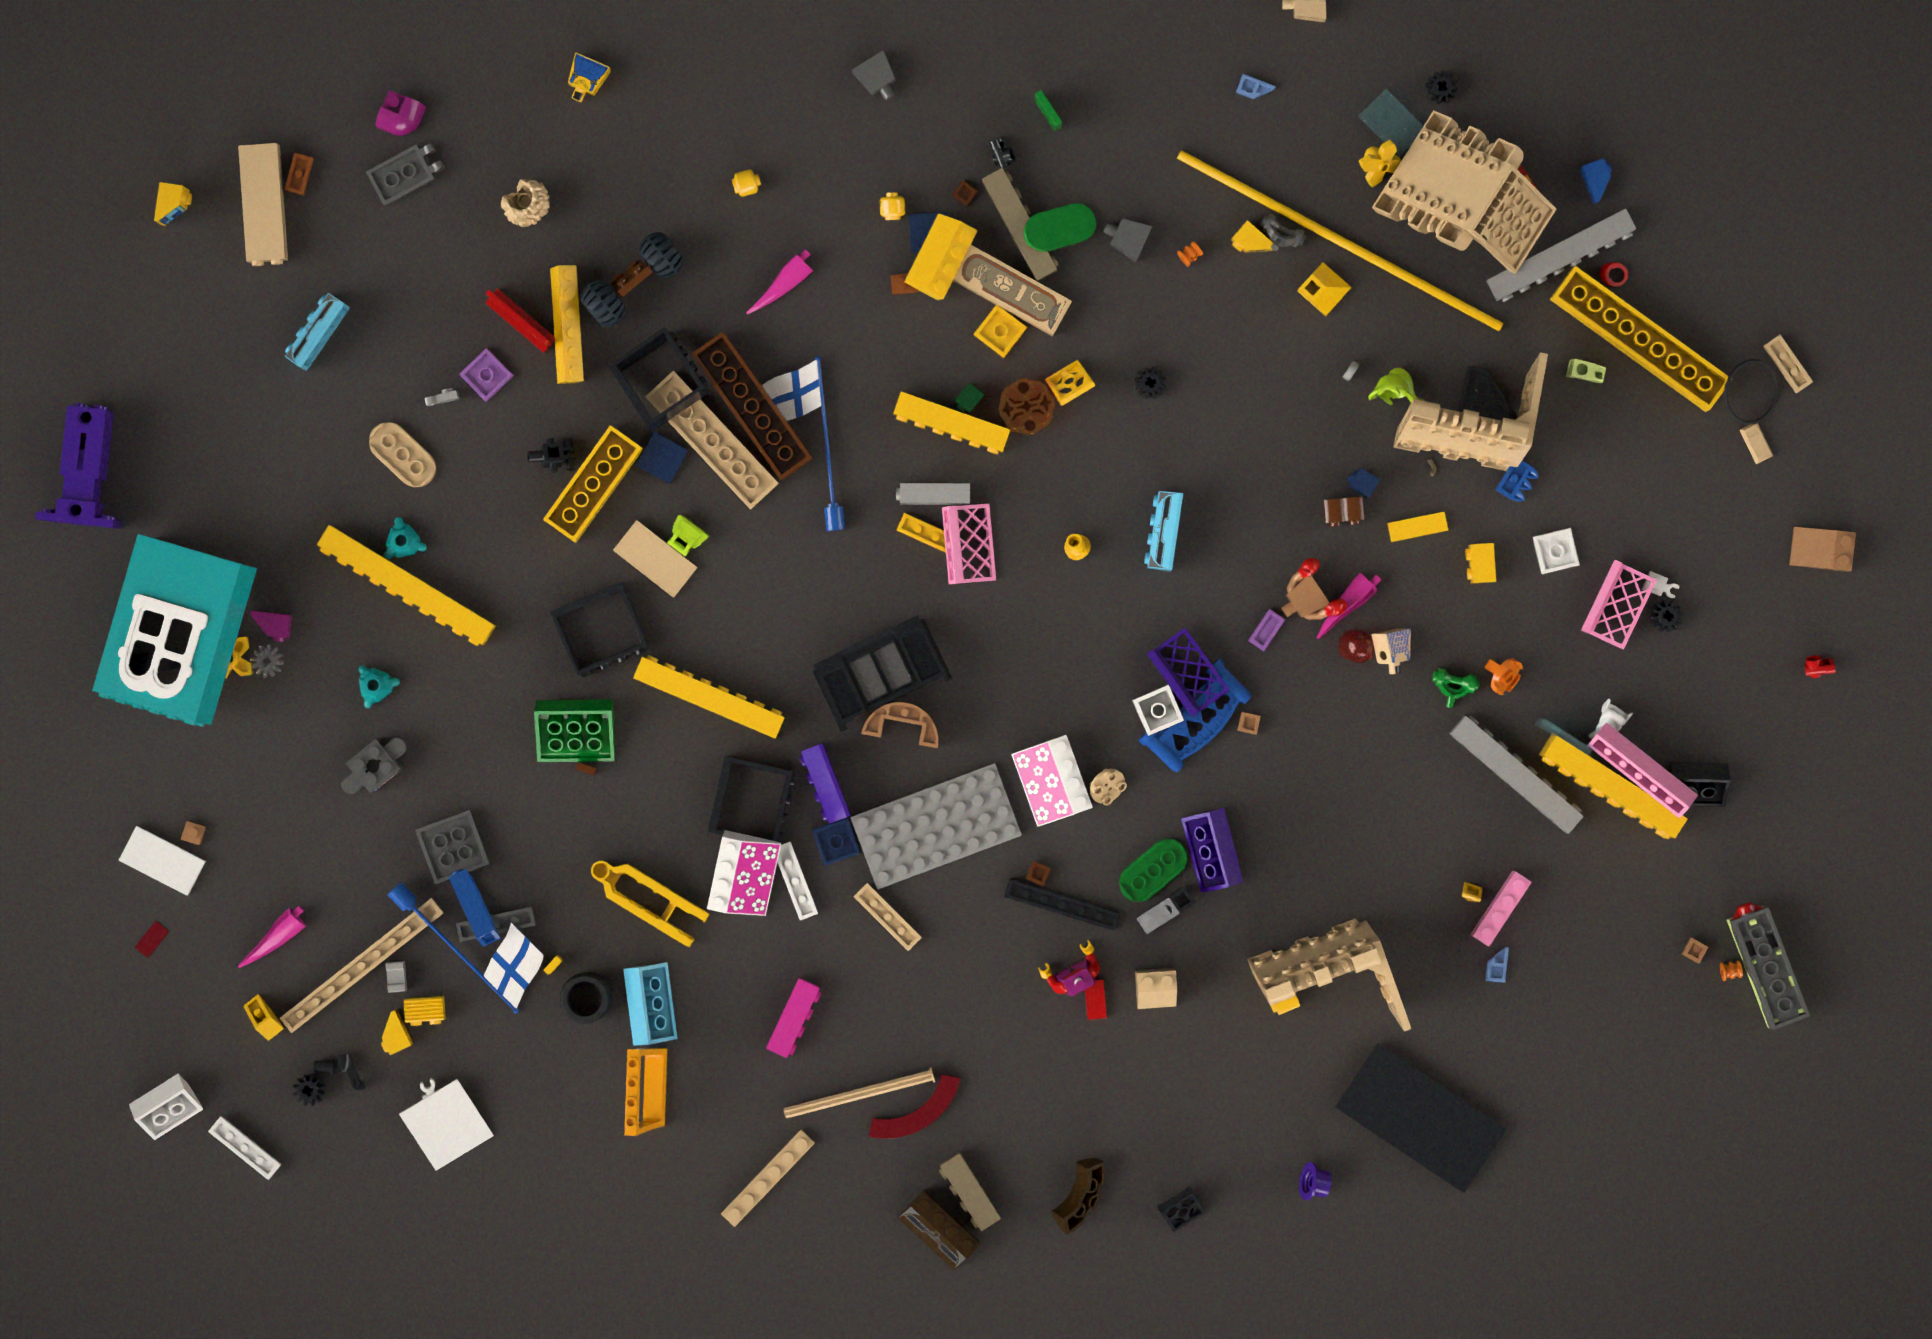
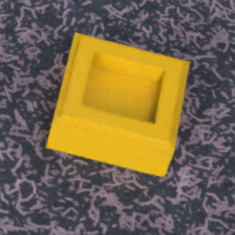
[543,955,563,975]

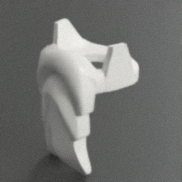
[1589,698,1633,739]

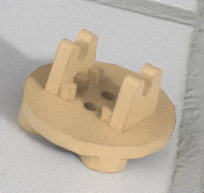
[1090,768,1127,805]

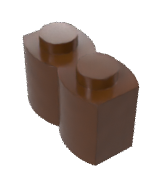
[1323,497,1365,527]

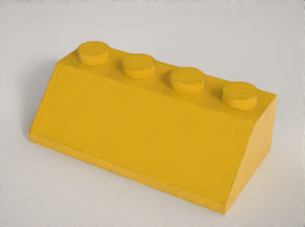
[904,214,977,300]

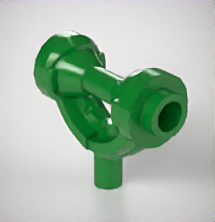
[1432,667,1480,708]

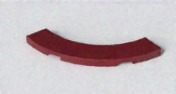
[868,1074,961,1139]

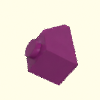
[250,611,292,642]

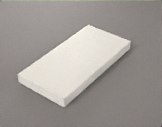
[119,826,206,896]

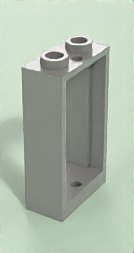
[896,483,970,505]

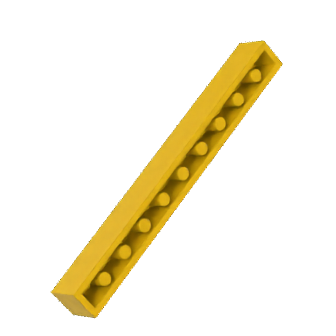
[317,525,496,646]

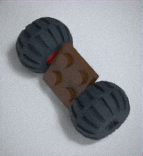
[580,232,684,327]

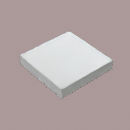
[1532,528,1580,574]

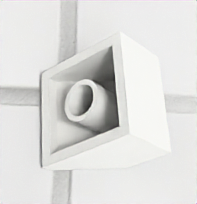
[1132,685,1184,736]

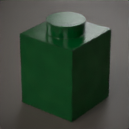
[955,383,984,414]

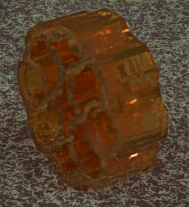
[998,378,1055,436]

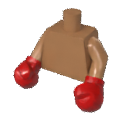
[1281,557,1347,620]

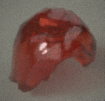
[1338,629,1374,664]

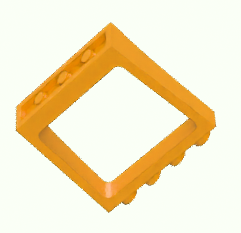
[624,1048,667,1136]

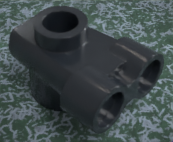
[989,137,1016,169]

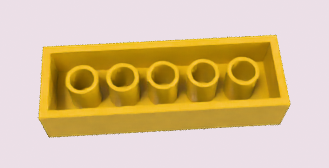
[543,425,643,543]

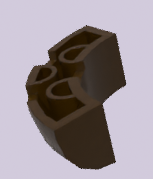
[1052,1158,1105,1235]

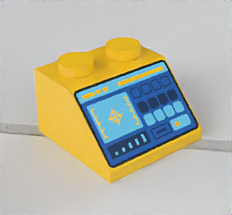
[154,182,192,226]

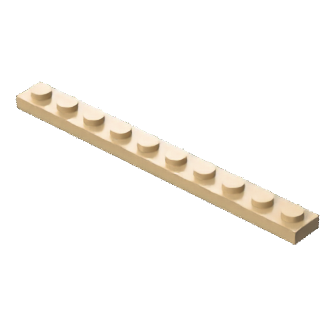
[280,898,444,1033]

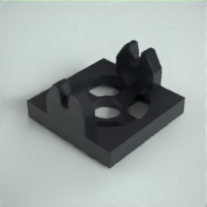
[1157,1186,1206,1232]

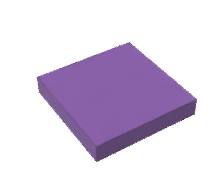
[459,348,514,402]

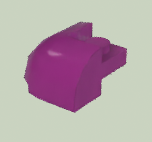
[375,90,426,136]

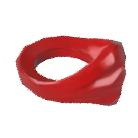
[1599,262,1628,287]

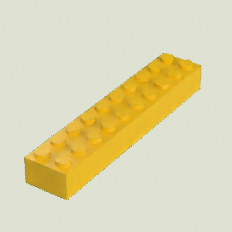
[1550,266,1732,412]

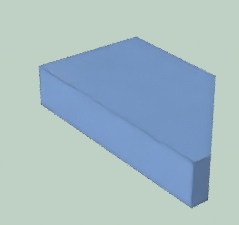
[1236,74,1276,99]

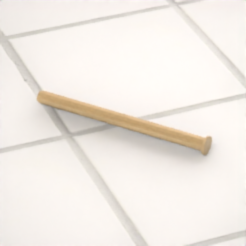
[784,1067,935,1118]

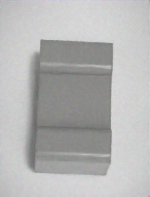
[386,961,407,993]

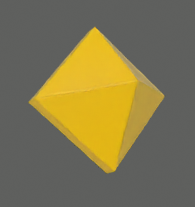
[1462,882,1483,902]

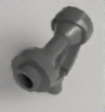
[1260,213,1306,251]

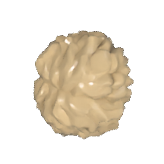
[501,179,550,227]

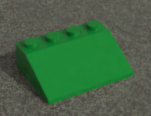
[534,699,615,762]

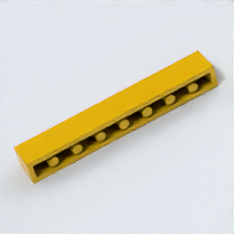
[633,655,785,739]

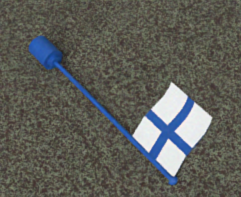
[762,356,845,531]
[387,882,544,1014]

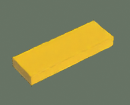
[1387,512,1448,542]
[897,513,946,553]

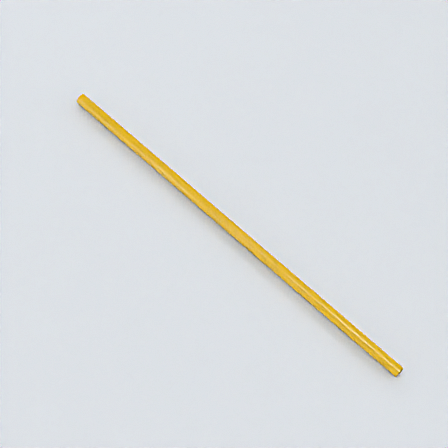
[1177,150,1503,331]

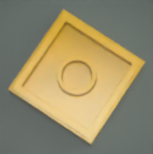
[973,304,1027,358]

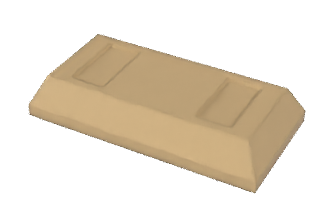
[1740,423,1774,464]

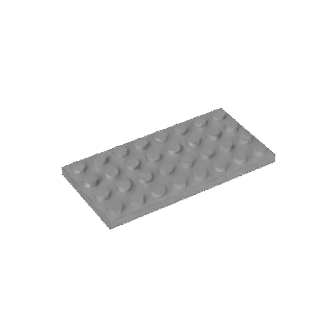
[850,763,1022,890]

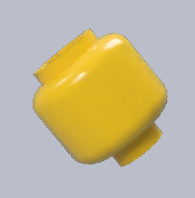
[732,169,761,197]
[880,192,905,220]

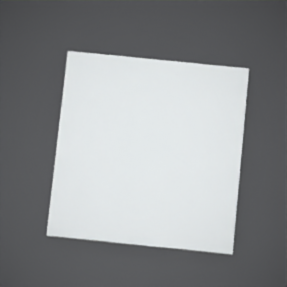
[399,1079,494,1170]

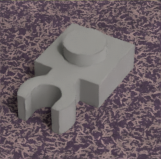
[425,388,460,406]

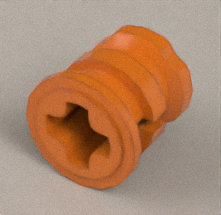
[1177,241,1203,267]
[1720,961,1743,981]

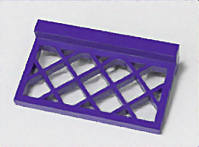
[1147,628,1230,718]

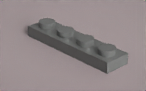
[456,906,536,942]

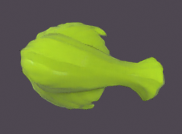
[1368,367,1425,405]

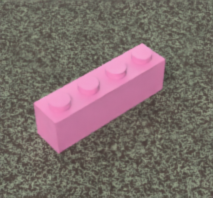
[1470,871,1532,946]

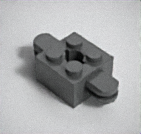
[341,738,407,794]

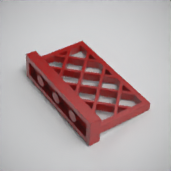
[485,288,555,353]

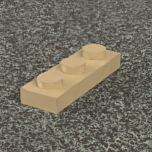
[1763,335,1813,393]

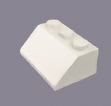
[129,1074,203,1140]

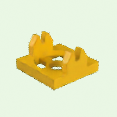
[1045,360,1095,406]

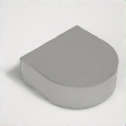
[1342,360,1359,381]

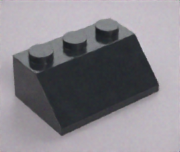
[1668,762,1731,807]

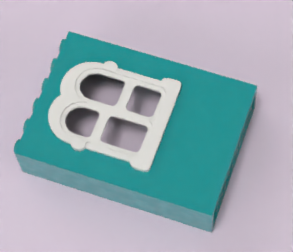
[92,534,257,727]

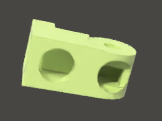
[1566,359,1606,383]

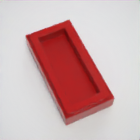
[1085,979,1107,1020]

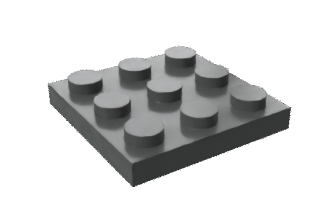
[415,810,490,884]

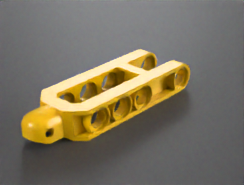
[591,861,710,947]

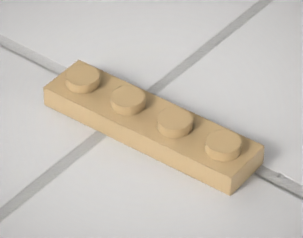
[854,883,922,951]

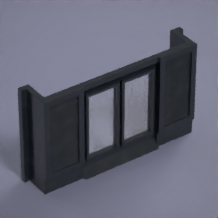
[813,615,953,732]

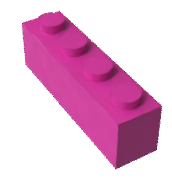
[766,977,821,1058]

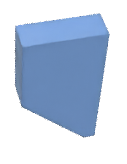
[1485,947,1509,983]

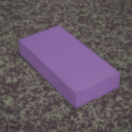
[1248,609,1286,651]

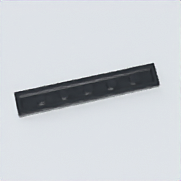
[1004,879,1120,931]

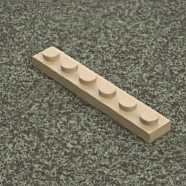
[721,1130,815,1227]

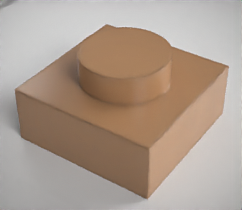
[1237,712,1261,735]
[181,821,206,845]
[1682,937,1708,964]

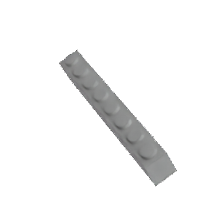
[1486,209,1636,302]
[1449,716,1584,834]

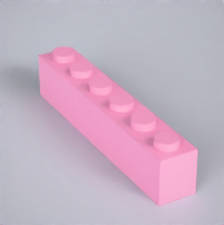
[1587,723,1698,818]

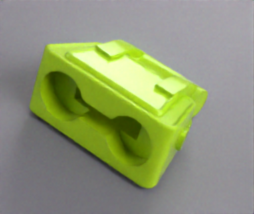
[667,515,709,557]

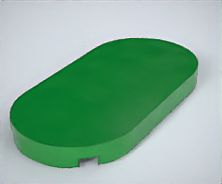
[1023,203,1096,252]
[1119,839,1187,902]

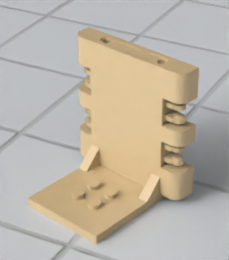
[1372,110,1556,274]
[1394,353,1548,471]
[1248,918,1412,1031]

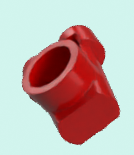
[1804,655,1836,678]

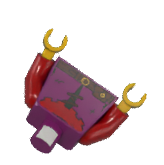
[1038,940,1100,997]

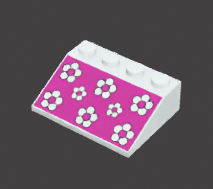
[1012,735,1093,826]
[707,830,781,916]

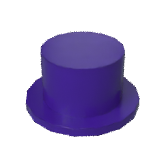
[1299,1162,1332,1201]

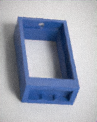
[449,869,501,947]

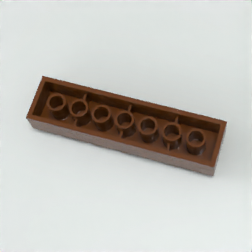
[692,332,814,481]

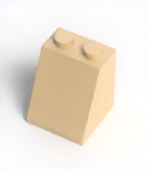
[1135,968,1177,1009]

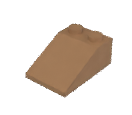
[1789,527,1856,572]

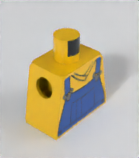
[568,53,611,103]

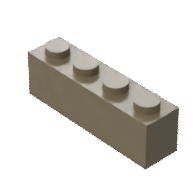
[939,1151,1001,1231]

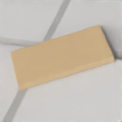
[613,520,698,598]

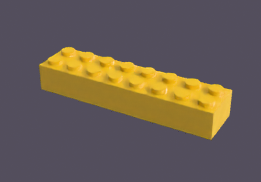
[1539,735,1687,839]

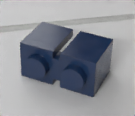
[1347,468,1380,498]

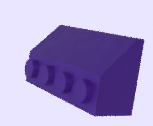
[799,743,851,824]
[1181,808,1244,893]

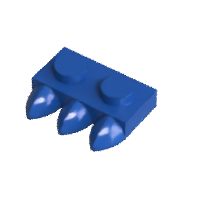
[1495,461,1538,501]

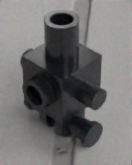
[527,438,576,473]

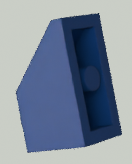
[1580,158,1612,204]

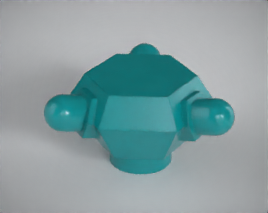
[384,517,427,559]
[358,665,400,708]

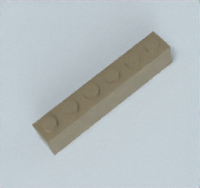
[982,168,1059,282]

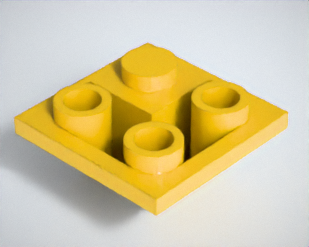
[1297,262,1352,316]

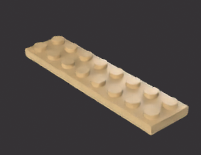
[645,371,779,510]

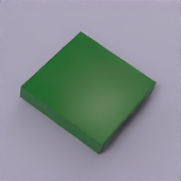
[1034,90,1062,131]

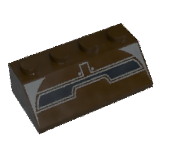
[898,1189,980,1270]

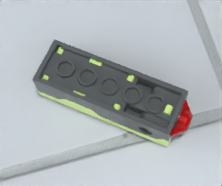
[1726,902,1810,1030]

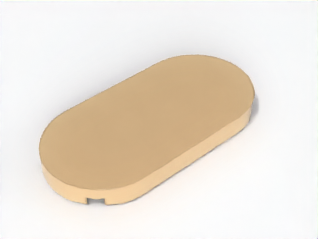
[369,422,436,487]

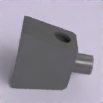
[852,50,895,101]
[1103,219,1152,262]

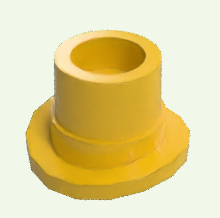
[1064,534,1091,560]

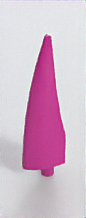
[746,249,813,314]
[1317,573,1381,640]
[238,906,306,968]

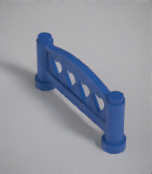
[1138,658,1252,773]

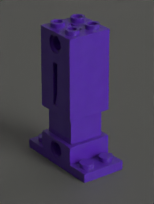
[35,402,121,529]

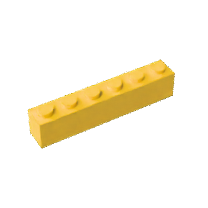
[550,265,584,384]
[893,392,1010,455]

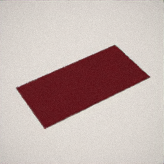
[134,921,169,958]

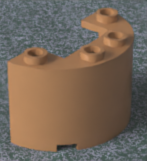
[861,702,939,748]

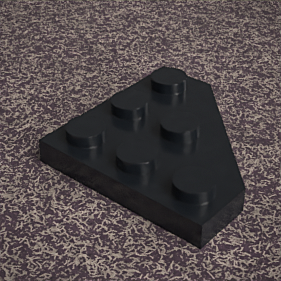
[1458,366,1517,420]

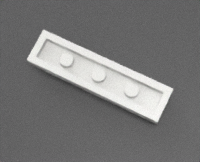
[777,841,818,920]
[208,1116,281,1180]

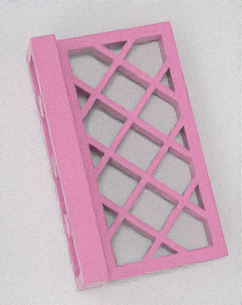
[942,504,996,584]
[1581,560,1657,650]

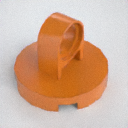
[1484,658,1523,695]

